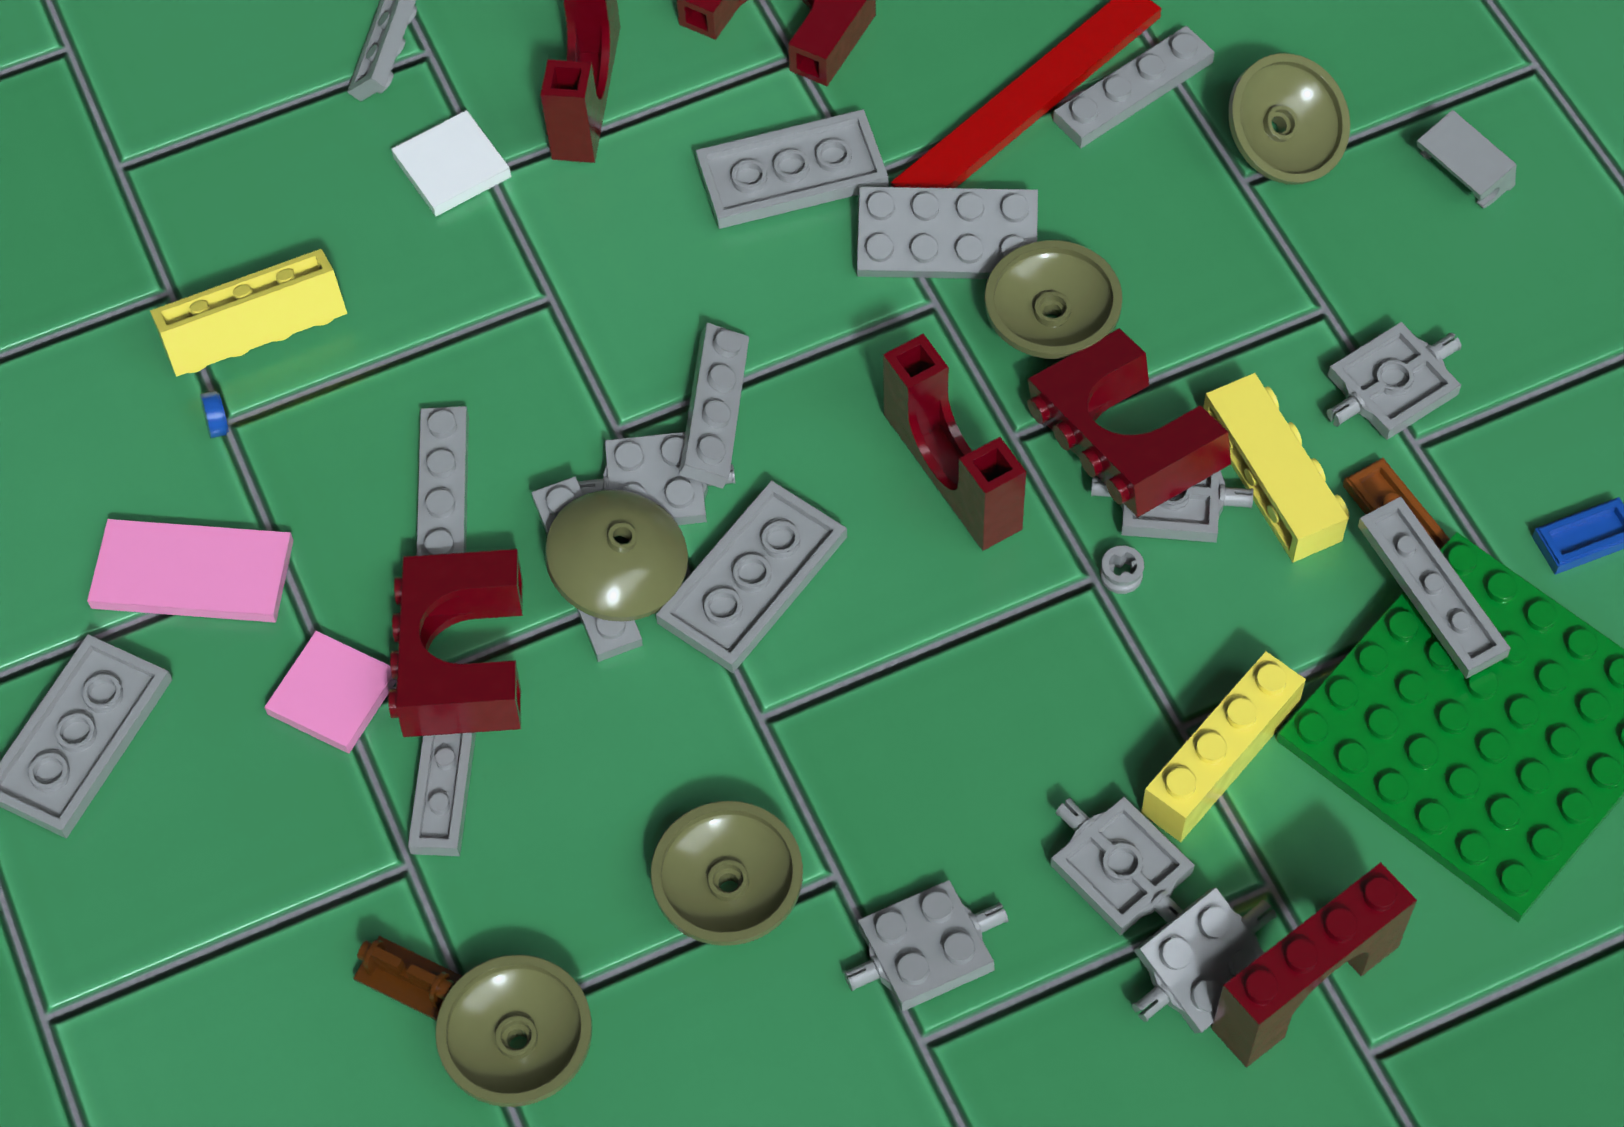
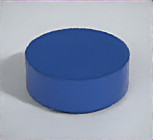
[200,391,229,439]

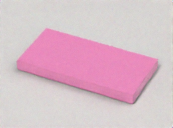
[87,519,294,623]

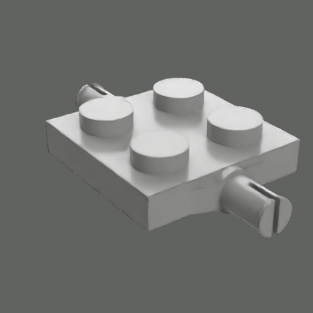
[1327,322,1462,440]
[577,432,735,525]
[1091,470,1254,543]
[1051,797,1195,936]
[843,880,1008,1012]
[1132,888,1276,1033]

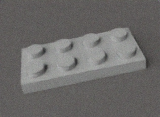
[696,109,889,229]
[857,187,1038,279]
[656,480,847,673]
[0,634,173,839]

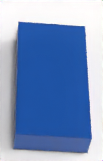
[1532,497,1624,575]

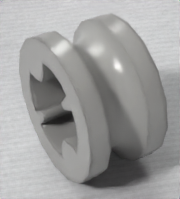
[1100,546,1144,594]

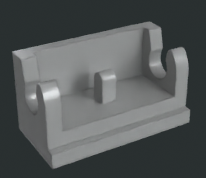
[1417,110,1517,209]

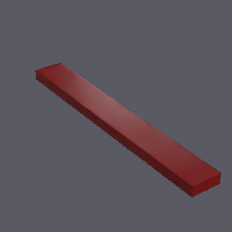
[891,0,1162,188]

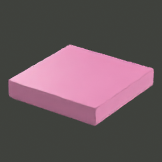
[264,631,397,754]

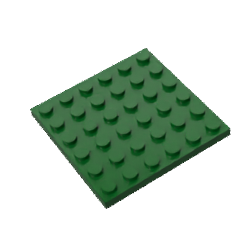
[1277,532,1624,923]

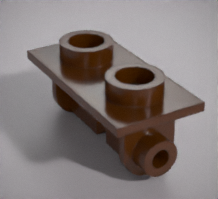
[353,936,462,1021]

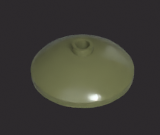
[1228,53,1350,185]
[985,240,1122,359]
[545,490,688,622]
[651,801,803,946]
[436,955,592,1107]

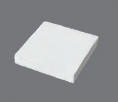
[391,110,511,216]

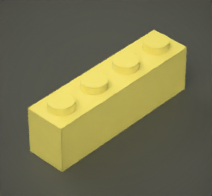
[150,248,347,377]
[1203,373,1349,563]
[1141,651,1306,843]

